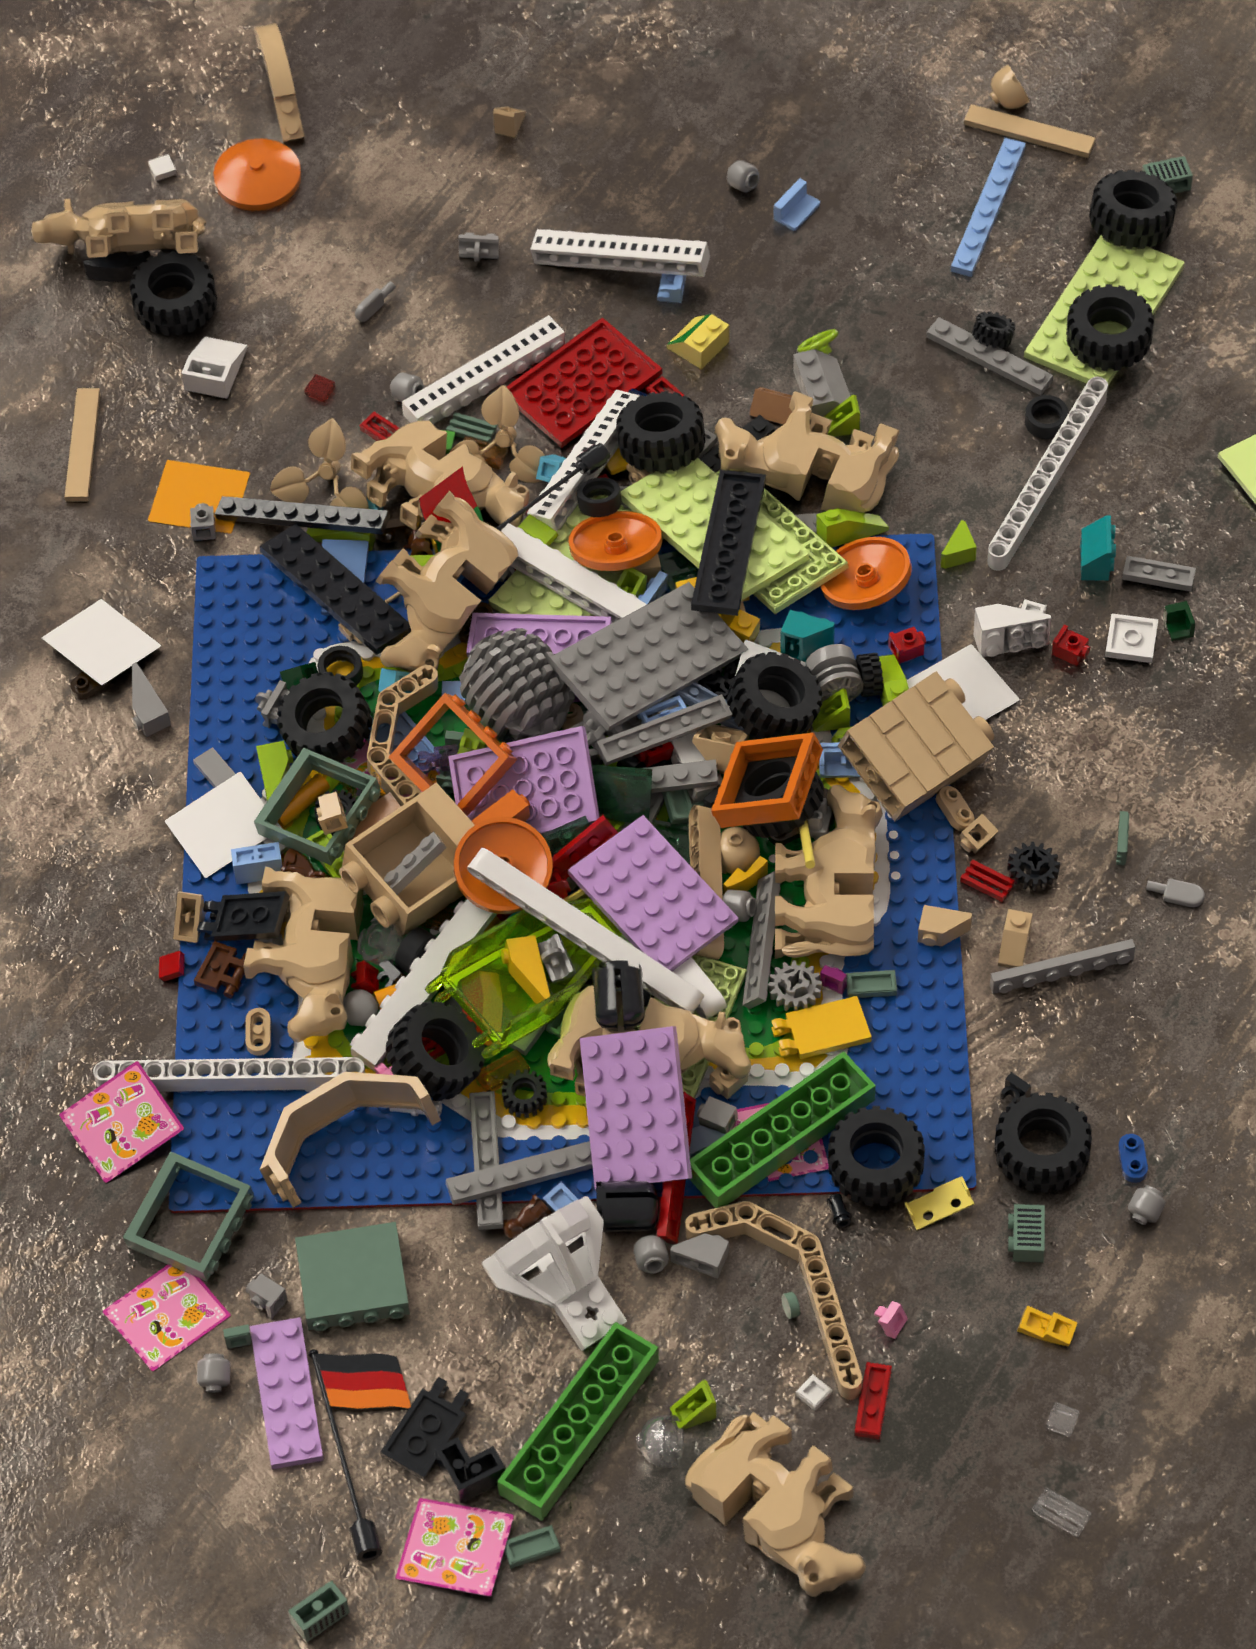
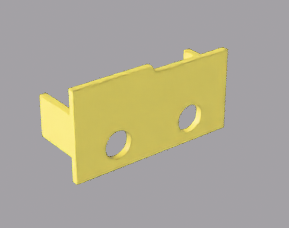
[905,1176,974,1230]

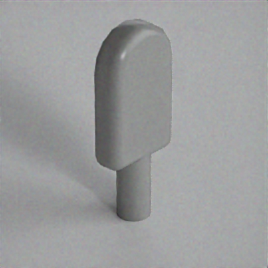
[355,281,396,322]
[1146,879,1205,907]

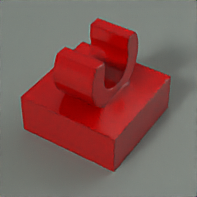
[351,960,379,994]

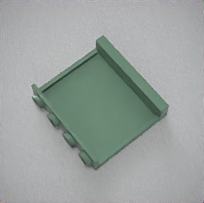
[295,1222,410,1331]

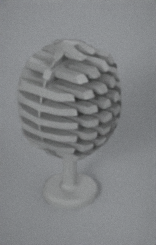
[459,628,603,773]

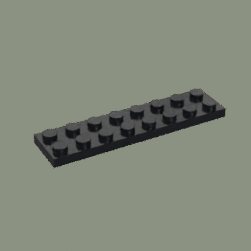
[691,469,766,616]
[260,524,411,655]

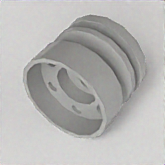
[805,644,864,702]

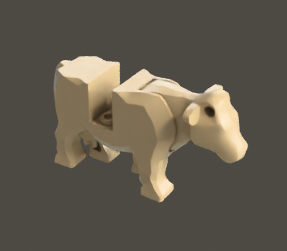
[31,199,207,258]
[715,391,899,513]
[351,421,529,530]
[376,491,518,672]
[775,785,883,959]
[244,866,364,1042]
[547,986,751,1097]
[685,1412,866,1597]

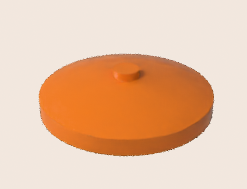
[214,139,301,211]
[569,511,662,571]
[820,537,912,610]
[454,817,553,914]

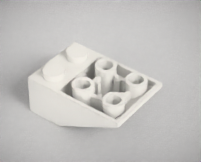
[182,337,248,398]
[974,604,1051,657]

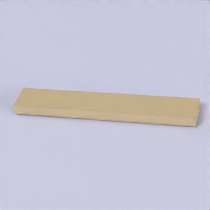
[964,104,1095,158]
[65,388,100,502]

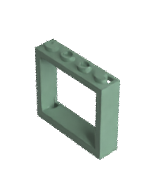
[254,748,381,865]
[123,1151,254,1282]

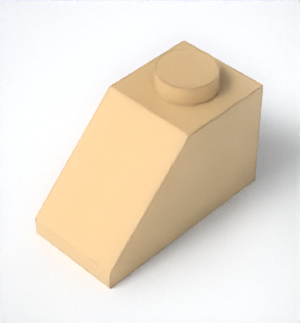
[918,905,972,946]
[998,909,1033,968]

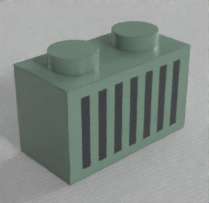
[1142,156,1193,193]
[1008,1204,1045,1262]
[288,1580,350,1643]

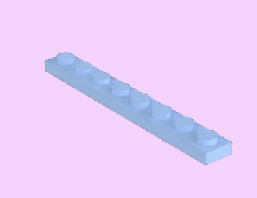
[951,138,1026,277]

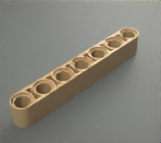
[688,805,724,960]

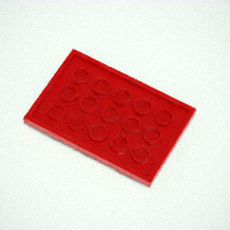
[506,317,663,448]

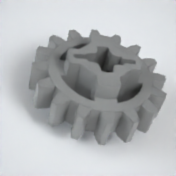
[768,960,822,1011]

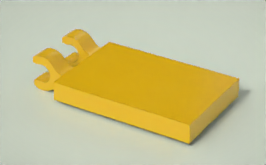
[771,996,872,1059]

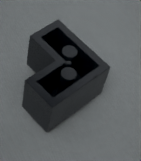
[435,1437,506,1504]

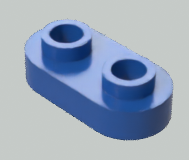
[1118,1134,1148,1183]

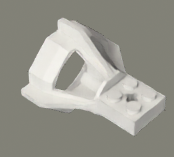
[482,1196,627,1352]

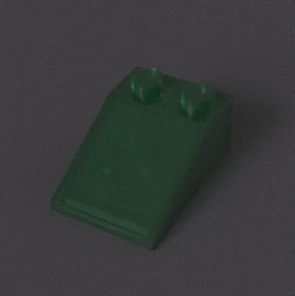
[591,765,652,823]

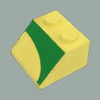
[666,314,729,370]

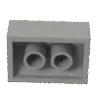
[793,349,850,417]

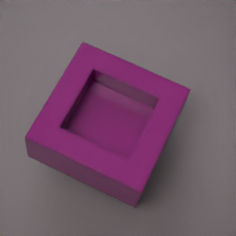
[820,965,847,994]

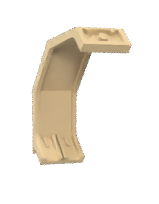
[260,1072,441,1208]

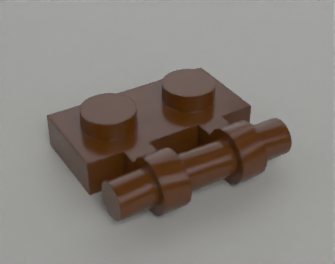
[194,941,246,998]

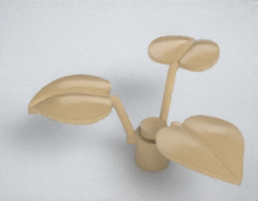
[450,385,545,483]
[270,418,369,509]

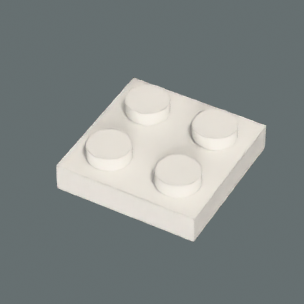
[1105,613,1158,663]

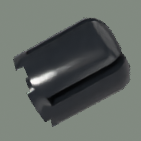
[592,960,645,1031]
[596,1181,658,1232]

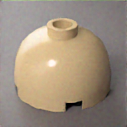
[990,65,1030,109]
[720,827,760,874]

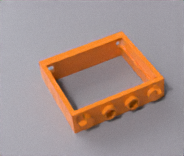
[389,693,517,816]
[711,732,823,828]

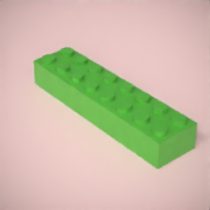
[690,1051,876,1208]
[497,1322,659,1521]

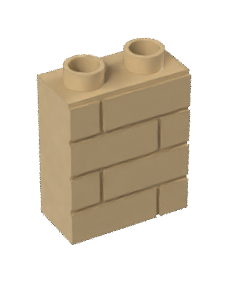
[838,671,994,822]
[339,782,475,935]

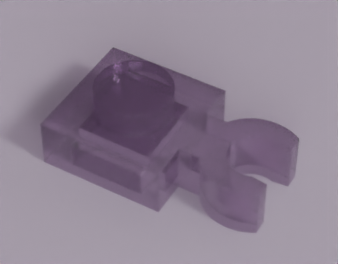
[417,744,458,772]

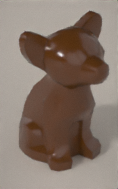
[403,527,433,556]
[280,848,331,878]
[500,1194,553,1239]

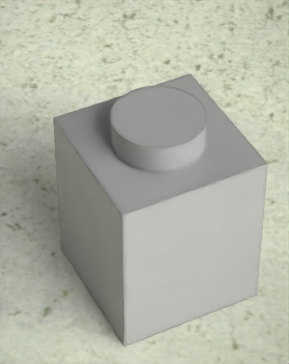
[697,1096,738,1134]

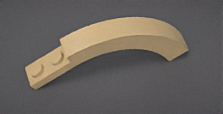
[254,23,304,143]

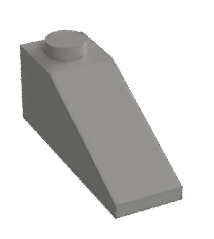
[132,662,171,737]

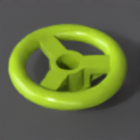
[797,329,838,354]

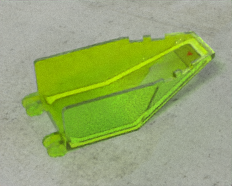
[425,898,623,1059]

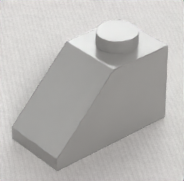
[670,1233,729,1279]

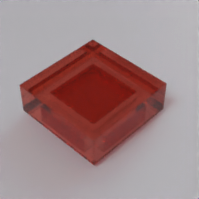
[304,374,335,402]

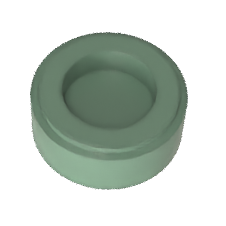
[781,1292,800,1319]

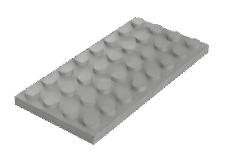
[547,582,748,732]

